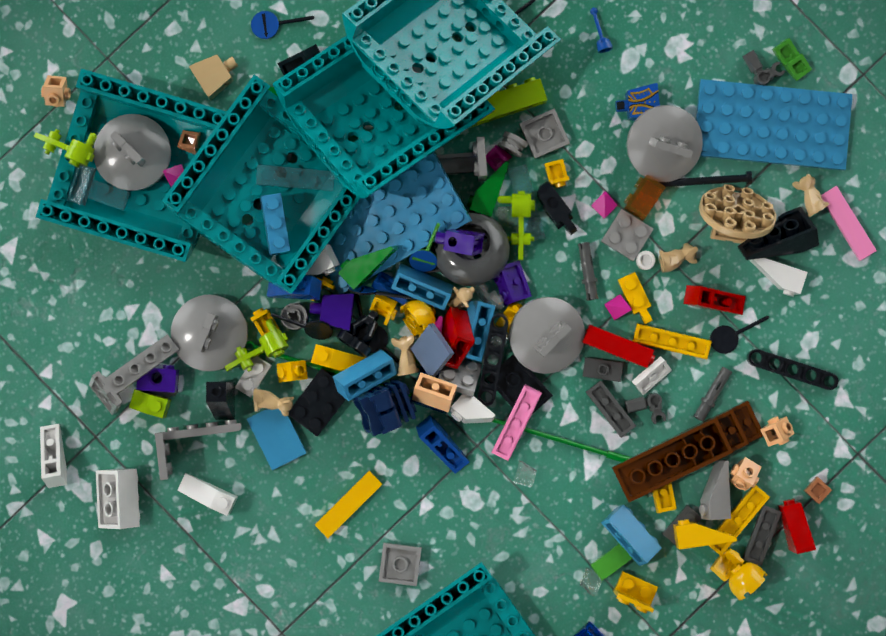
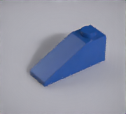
[267,275,322,300]
[416,415,470,473]

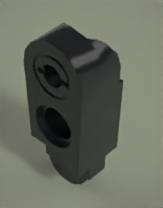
[537,181,577,235]

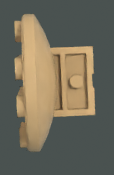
[699,184,776,244]

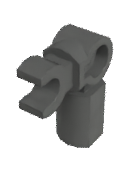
[742,50,785,85]
[624,392,666,424]

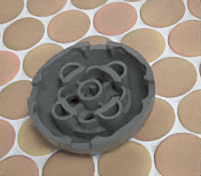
[433,212,510,286]

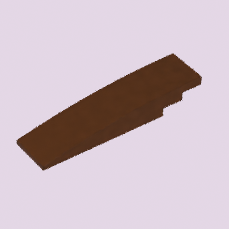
[612,401,763,503]

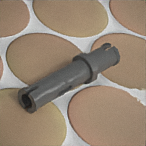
[578,242,599,301]
[693,367,732,422]

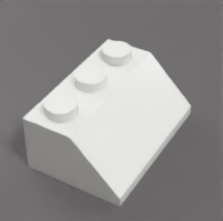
[96,469,140,529]

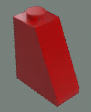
[442,306,475,369]
[778,499,816,554]

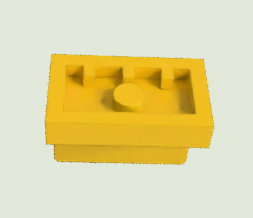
[613,571,658,614]

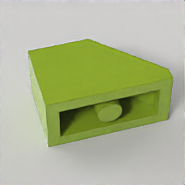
[129,389,172,418]

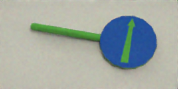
[409,223,440,272]

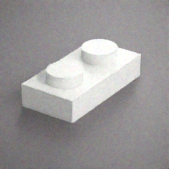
[235,356,272,398]
[632,356,672,395]

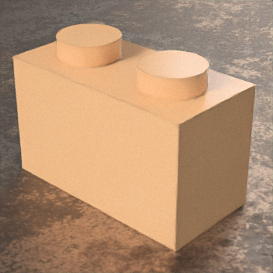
[412,372,457,413]

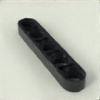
[478,313,509,406]
[746,349,839,390]

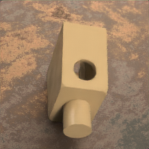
[189,55,238,100]

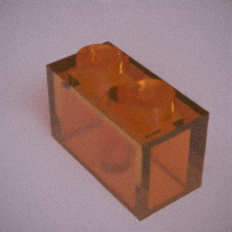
[624,175,666,221]

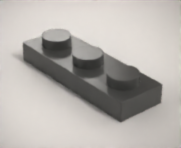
[586,380,636,438]
[742,505,782,566]

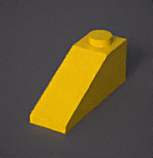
[311,344,365,371]
[673,519,737,550]

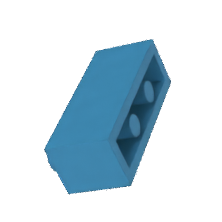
[260,193,290,256]
[391,263,453,310]
[464,301,495,362]
[333,350,397,401]
[601,504,662,566]

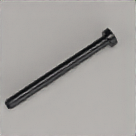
[659,171,752,187]

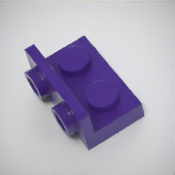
[493,260,532,306]

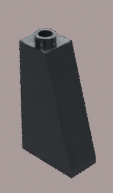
[206,382,235,420]

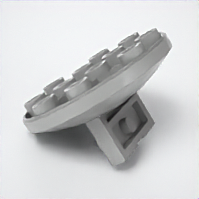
[627,105,703,182]
[93,114,171,191]
[171,295,248,371]
[509,297,585,374]

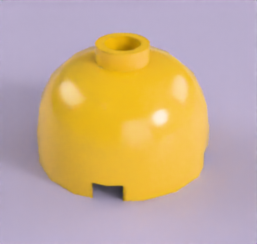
[400,299,436,338]
[728,562,768,600]

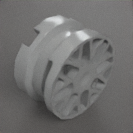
[498,131,528,157]
[280,303,308,330]

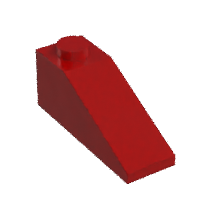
[683,285,746,315]

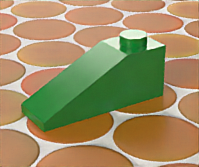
[467,161,510,217]
[338,246,398,290]

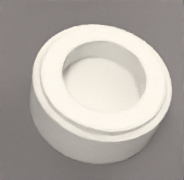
[636,251,656,270]

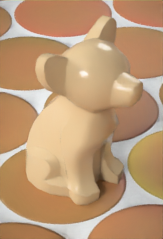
[792,174,829,217]
[659,243,698,273]
[447,287,475,309]
[391,335,419,376]
[253,388,294,416]

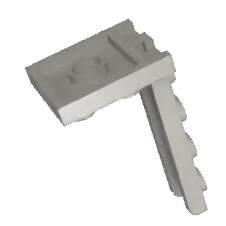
[437,136,487,181]
[89,334,179,415]
[155,419,241,480]

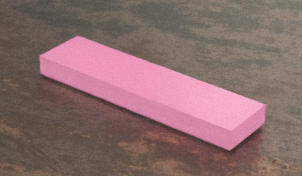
[821,186,877,261]
[491,384,542,461]

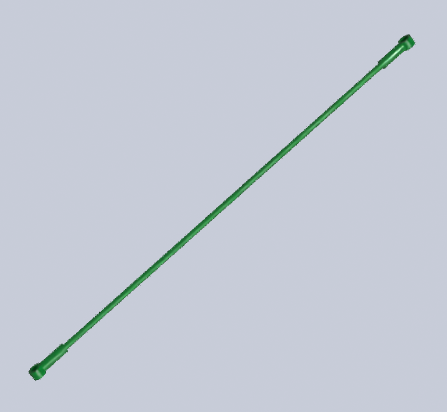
[245,341,633,462]

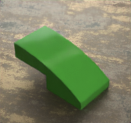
[772,38,812,81]
[590,543,632,580]

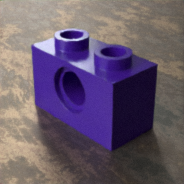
[136,365,179,393]

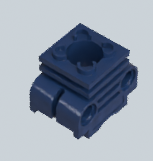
[352,379,417,436]

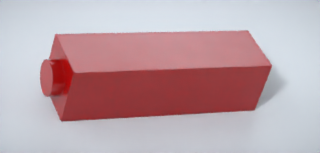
[582,324,655,368]

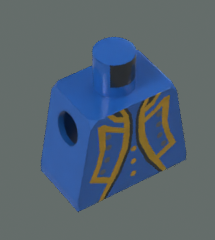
[615,83,660,121]

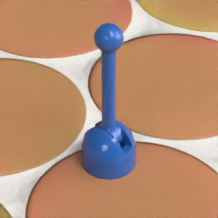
[590,7,613,53]

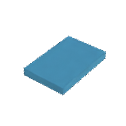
[247,409,307,470]

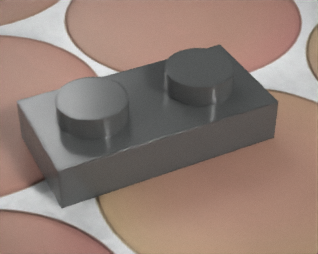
[662,505,701,546]

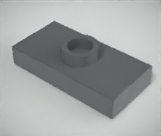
[582,357,623,382]

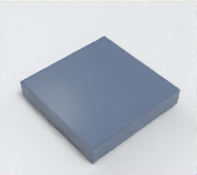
[411,323,454,377]

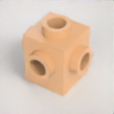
[41,75,71,107]
[760,416,795,447]
[729,457,761,491]

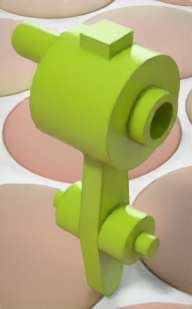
[34,129,97,168]
[497,191,535,260]
[225,319,289,372]

